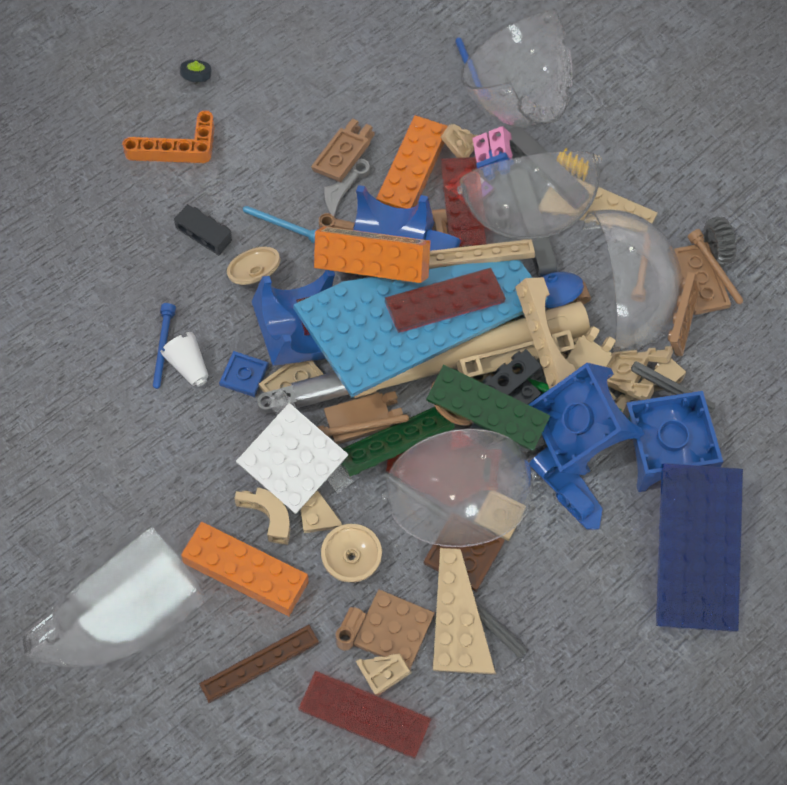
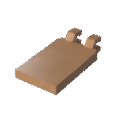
[311,119,375,182]
[324,391,403,445]

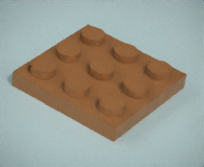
[354,589,435,669]

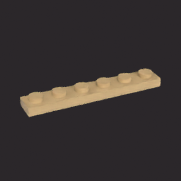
[429,239,535,269]

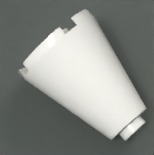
[160,332,209,387]

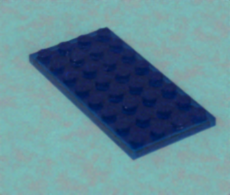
[656,463,743,631]

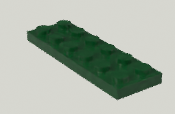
[426,364,550,452]
[340,406,455,476]

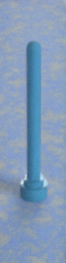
[243,206,318,244]

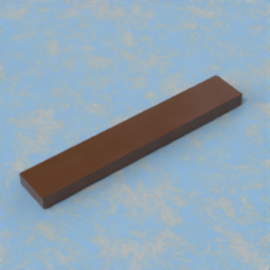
[199,625,319,703]

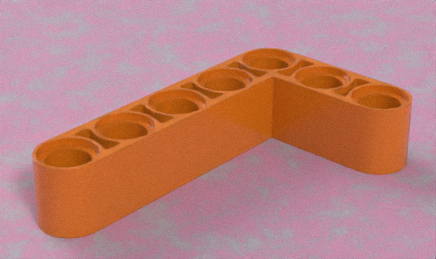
[122,110,214,163]

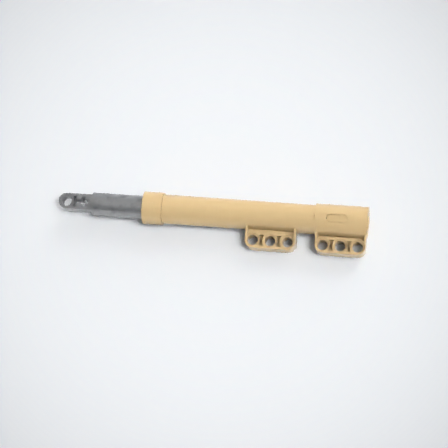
[257,301,594,414]

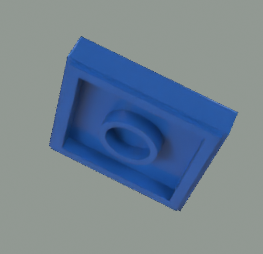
[219,351,269,397]

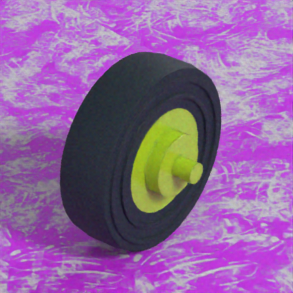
[180,60,211,82]

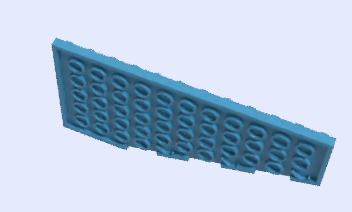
[293,260,548,397]

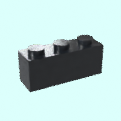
[174,204,232,256]

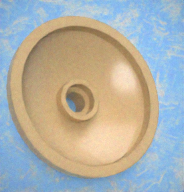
[227,247,281,285]
[321,524,382,582]

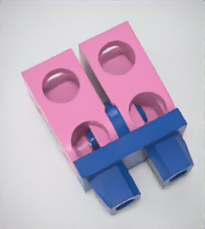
[473,126,514,180]

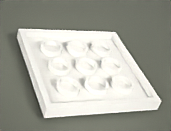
[236,403,348,515]

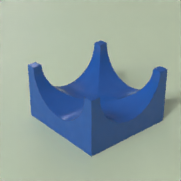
[353,185,434,240]
[252,270,335,366]
[528,362,645,475]
[623,391,723,492]

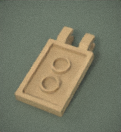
[565,326,616,370]

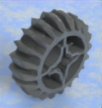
[703,217,737,266]

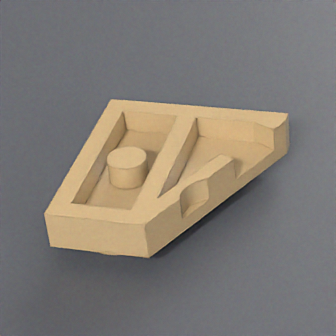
[301,491,342,533]
[356,654,412,696]

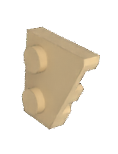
[440,124,478,163]

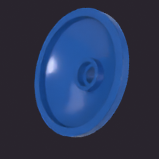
[543,272,584,308]

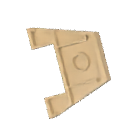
[606,346,673,400]

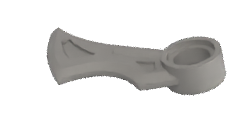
[324,159,370,218]

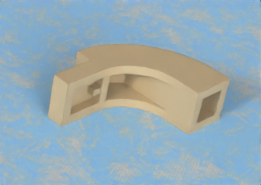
[235,487,290,545]

